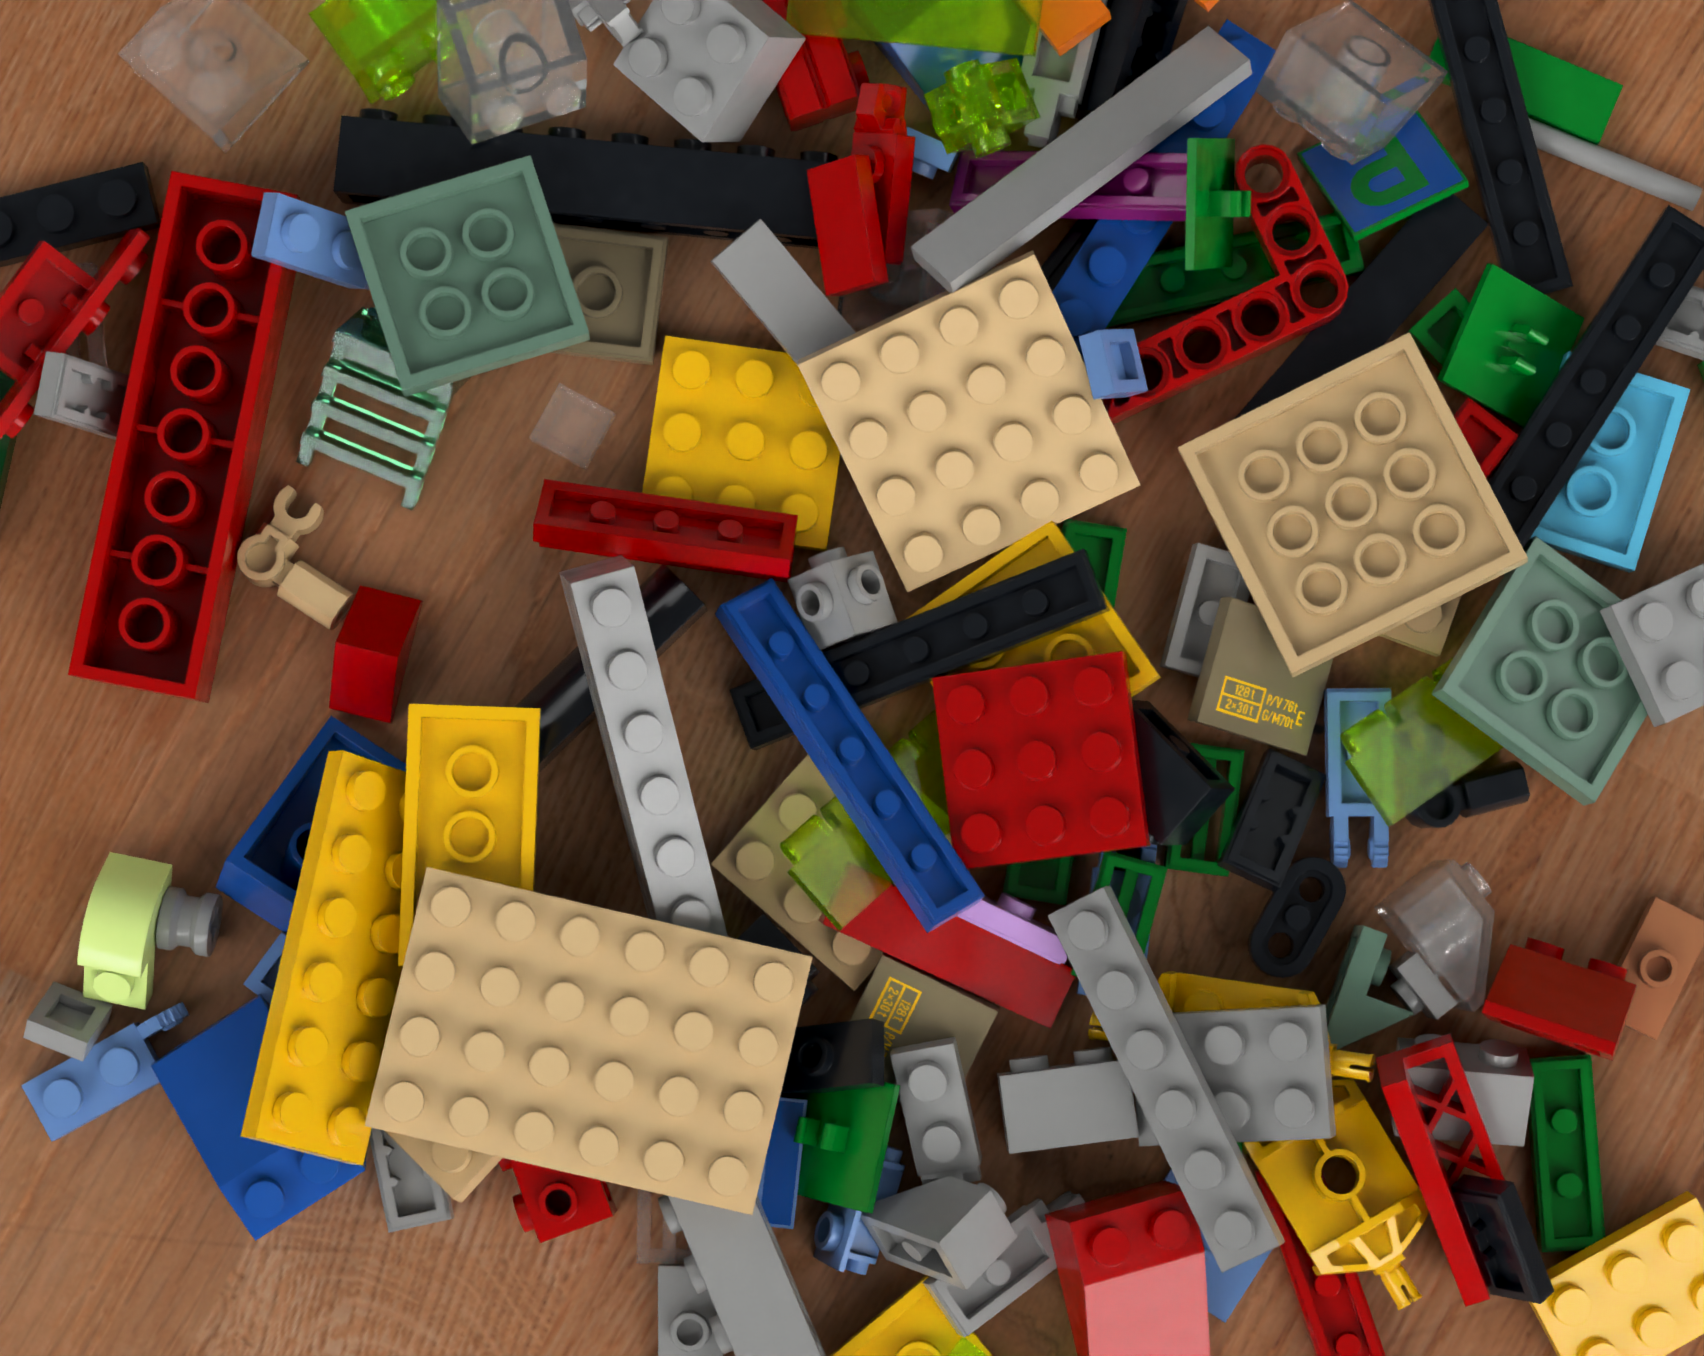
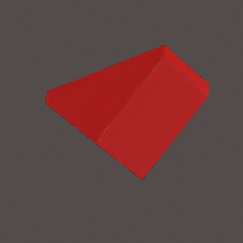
[329,585,423,724]

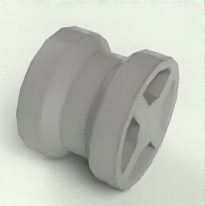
[156,886,223,957]

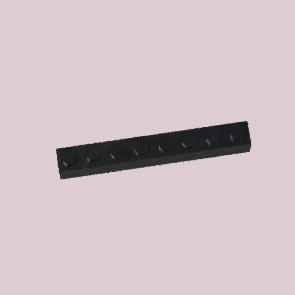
[333,108,838,249]

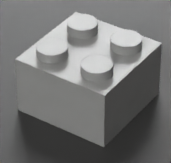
[613,0,806,142]

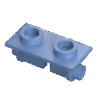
[813,1145,906,1275]

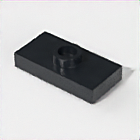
[1217,748,1326,892]
[780,1018,884,1097]
[1450,1174,1554,1304]

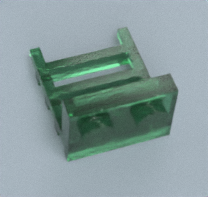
[296,307,471,510]

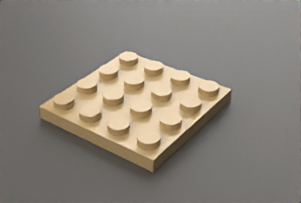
[798,250,1141,592]
[1178,332,1528,677]

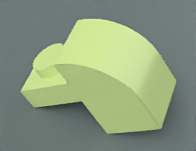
[77,852,173,1010]

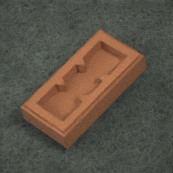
[1617,897,1704,1040]

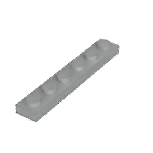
[1047,886,1285,1273]

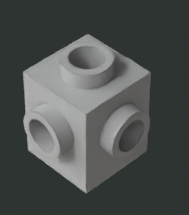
[788,547,898,650]

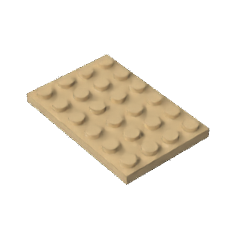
[365,867,813,1215]

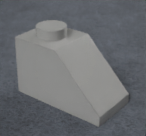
[861,1175,1018,1290]

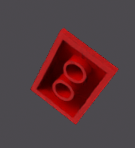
[1482,937,1637,1061]
[1045,1180,1210,1356]

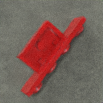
[0,229,151,439]

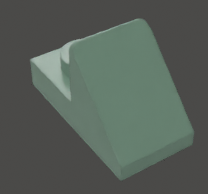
[1326,925,1414,1050]

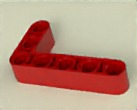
[1104,144,1348,425]

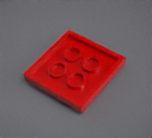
[932,651,1150,869]

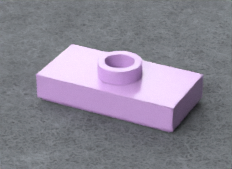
[957,892,1068,965]

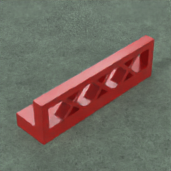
[533,479,798,582]
[1376,1033,1506,1307]

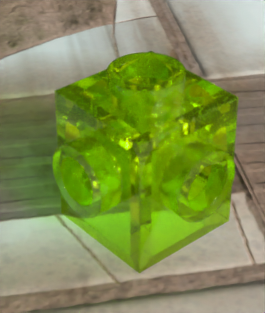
[924,58,1041,158]

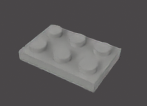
[1600,563,1704,727]
[1135,1004,1336,1146]

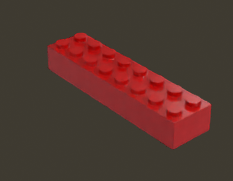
[68,171,302,703]

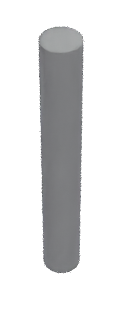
[1529,118,1702,211]

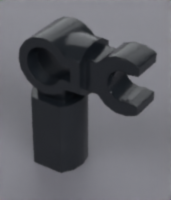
[1390,724,1530,828]

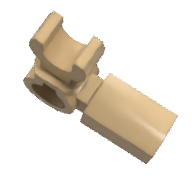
[237,485,355,630]

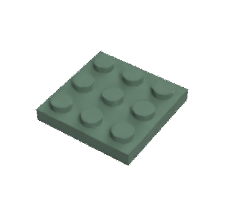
[345,155,590,397]
[1432,536,1648,806]

